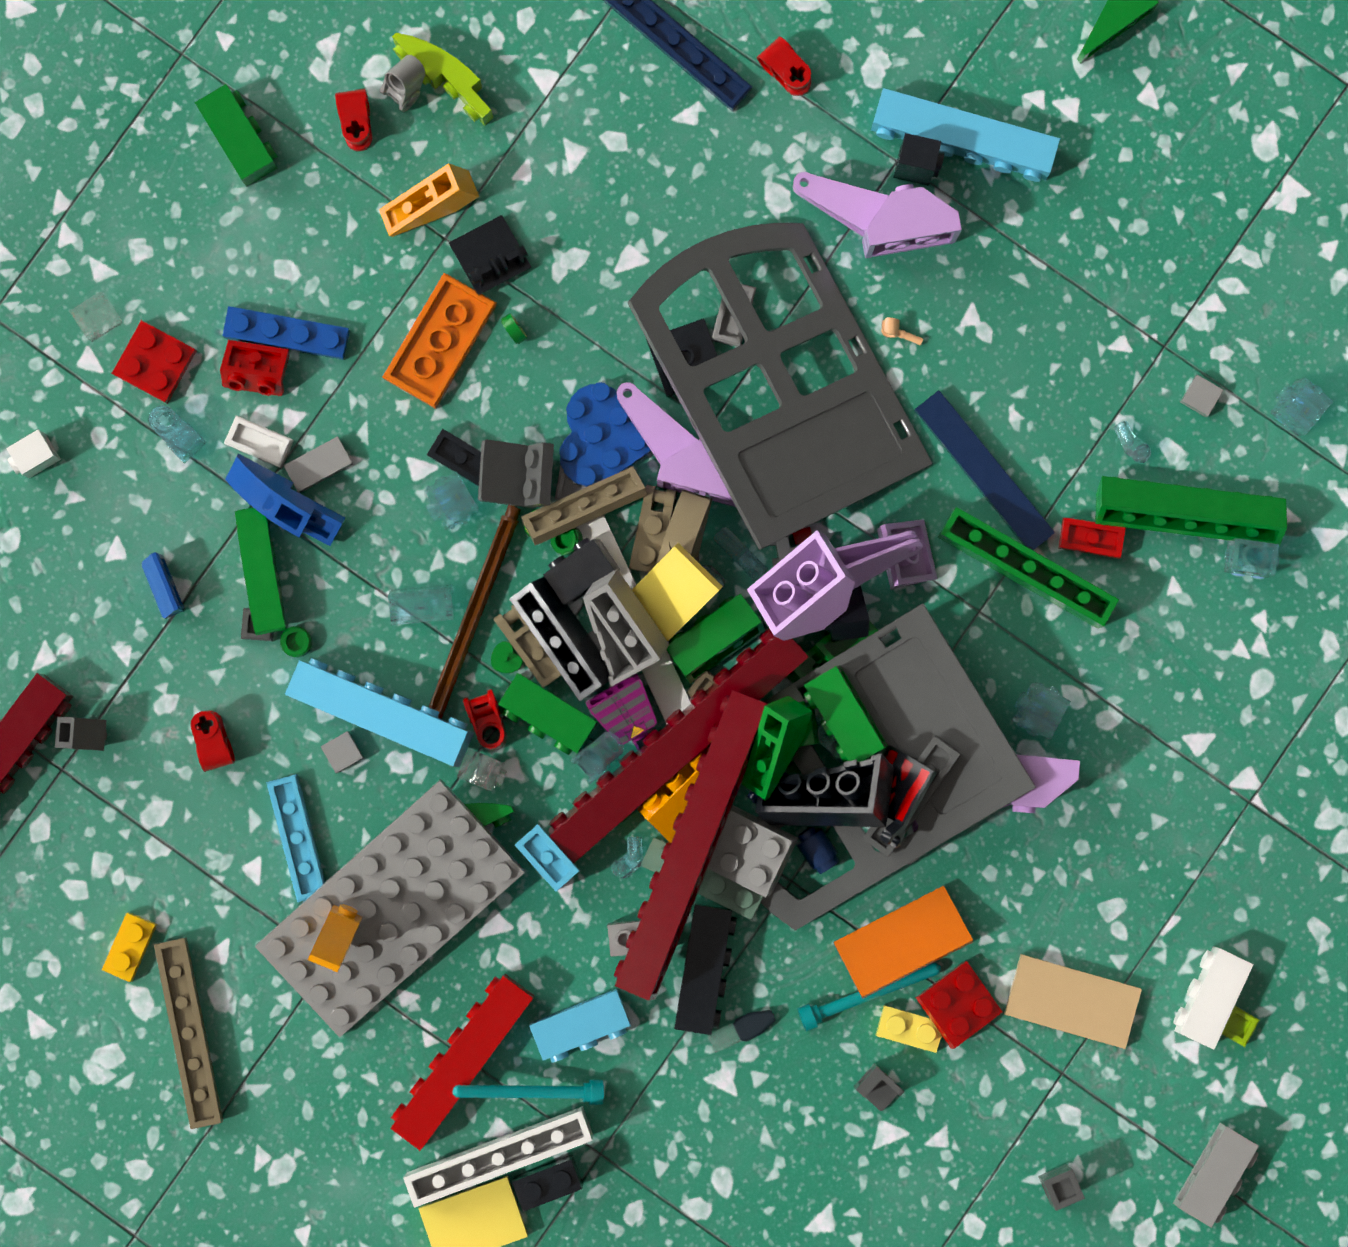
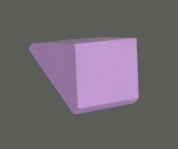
[877,519,938,590]

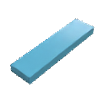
[266,774,326,902]

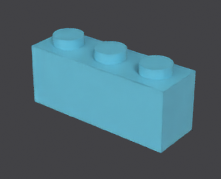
[529,989,631,1063]

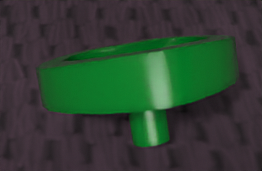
[491,641,523,673]

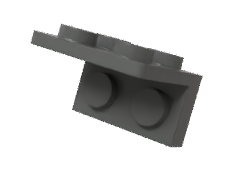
[478,439,554,508]

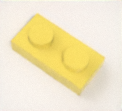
[876,1005,941,1053]

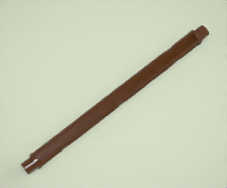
[429,505,521,719]

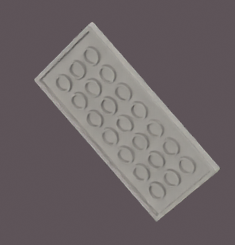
[255,779,525,1037]

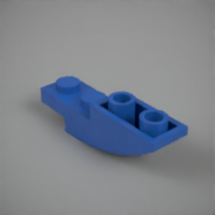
[225,453,345,546]

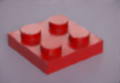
[111,320,197,404]
[915,961,1003,1049]

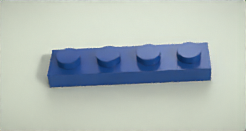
[222,306,350,360]

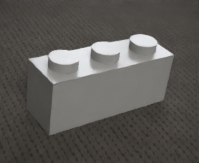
[1173,1123,1259,1228]

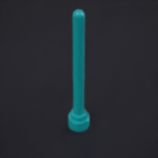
[797,963,941,1032]
[453,1080,604,1105]

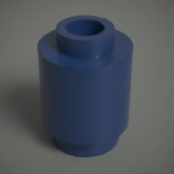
[796,826,840,874]

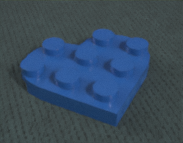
[559,382,652,487]

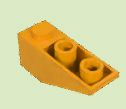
[637,747,709,843]

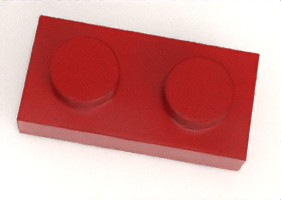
[1058,517,1126,559]

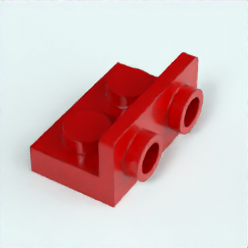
[220,340,290,396]

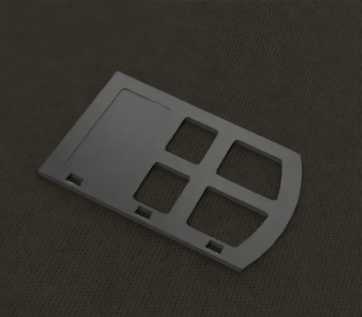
[627,223,933,550]
[707,603,1036,931]

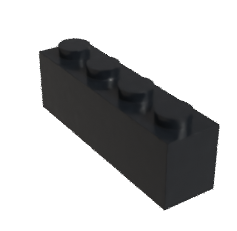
[510,576,610,701]
[674,904,737,1035]

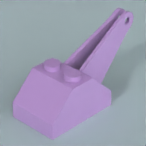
[793,172,962,258]
[617,383,736,507]
[747,530,923,641]
[912,754,1080,832]

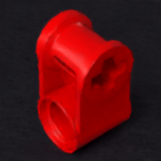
[757,36,811,96]
[335,88,372,151]
[463,689,507,751]
[190,711,235,772]

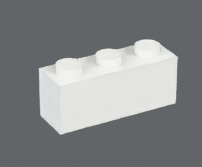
[1174,946,1254,1050]

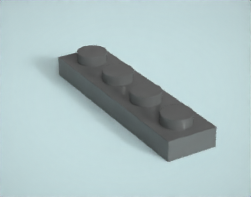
[862,735,962,857]

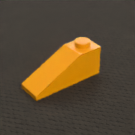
[379,163,479,237]
[308,904,363,972]

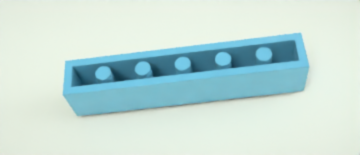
[871,88,1060,182]
[285,658,474,767]

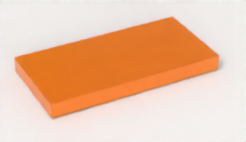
[382,273,497,409]
[833,886,973,999]

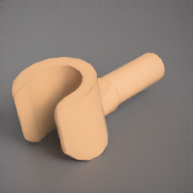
[881,317,923,345]

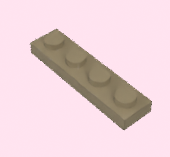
[521,466,647,546]

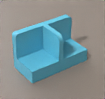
[515,824,580,892]

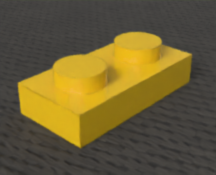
[102,912,157,982]

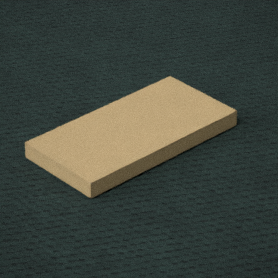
[1004,954,1142,1049]

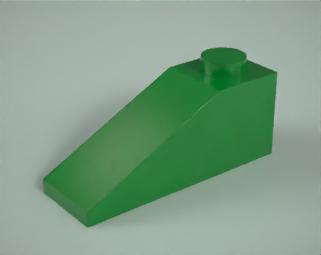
[1077,0,1159,64]
[742,696,812,800]

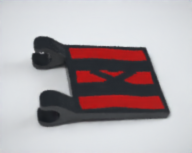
[880,745,937,848]

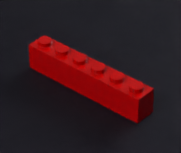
[390,974,535,1151]

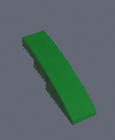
[235,508,286,636]

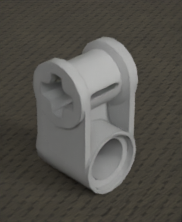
[380,55,425,112]

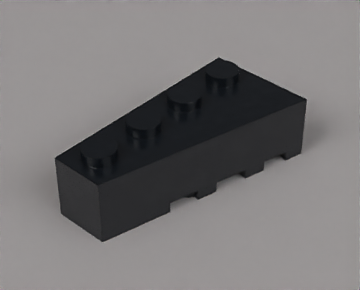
[755,753,895,827]

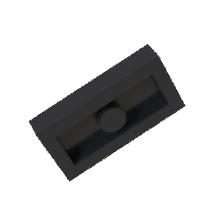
[427,428,481,487]

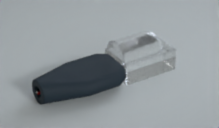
[708,1010,776,1053]

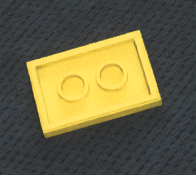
[632,543,723,641]
[419,1176,528,1247]

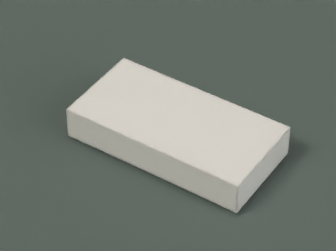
[224,416,294,469]

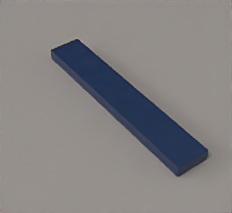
[603,0,752,112]
[914,390,1055,550]

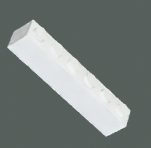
[403,1106,593,1208]

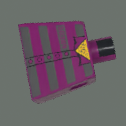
[585,674,657,750]

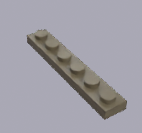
[154,937,223,1129]

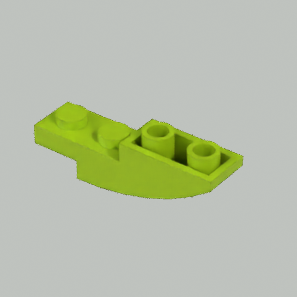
[392,32,493,126]

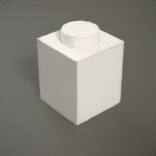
[6,429,61,478]

